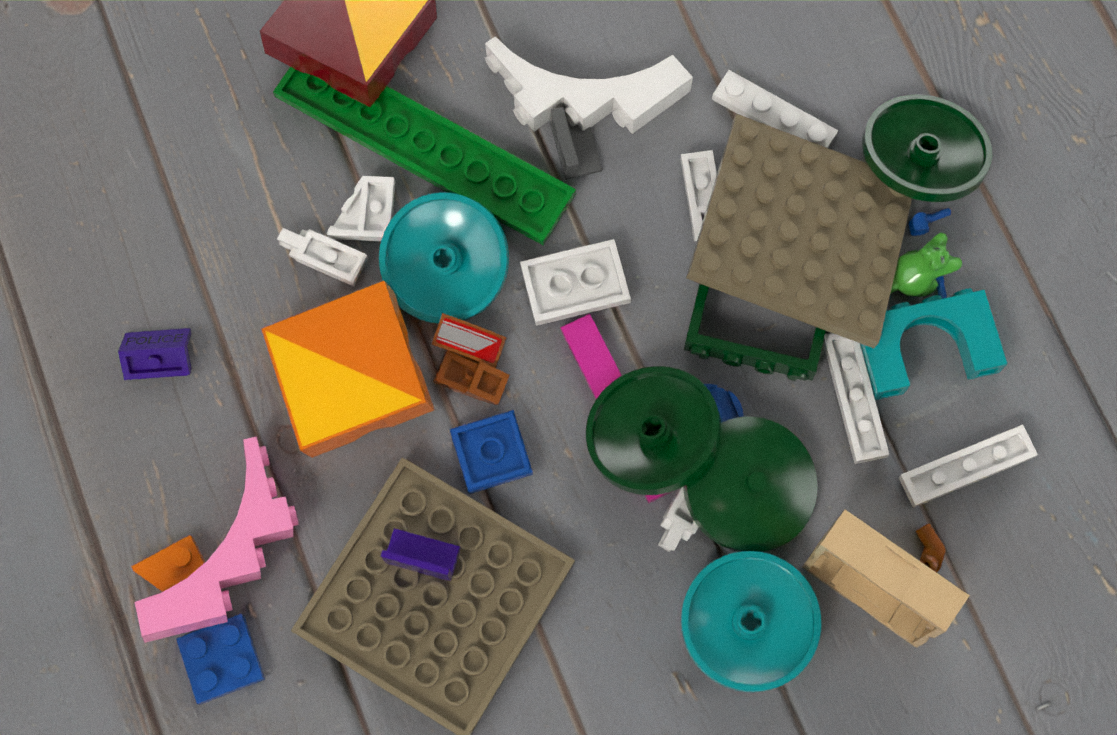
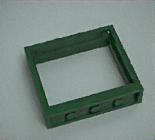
[684,284,826,381]

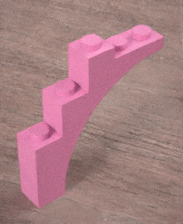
[134,436,299,643]

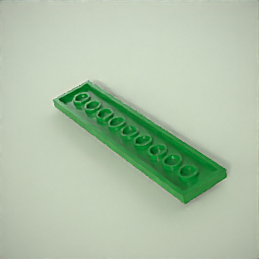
[273,67,576,246]

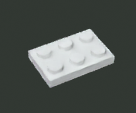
[520,239,631,326]

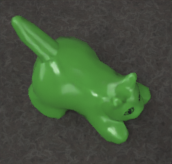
[891,232,962,297]

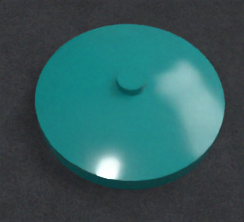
[379,192,509,324]
[681,551,821,693]

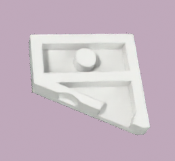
[327,176,396,241]

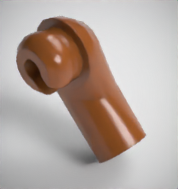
[915,523,946,573]

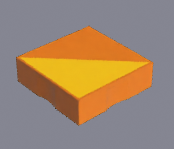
[261,281,435,458]

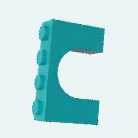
[860,288,1008,400]

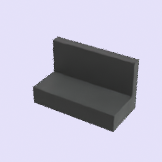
[550,107,602,180]

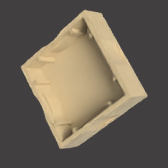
[802,510,970,648]

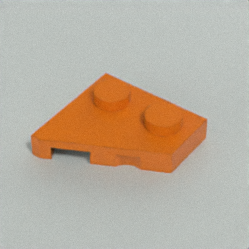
[131,535,205,592]

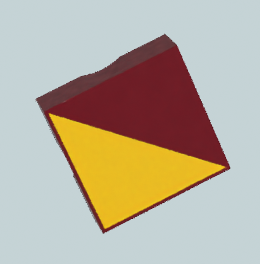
[260,0,437,107]

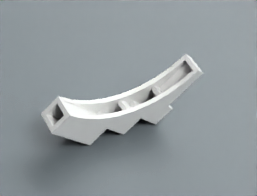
[485,37,693,134]

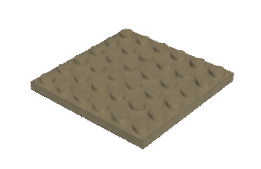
[686,114,912,348]
[291,457,575,735]

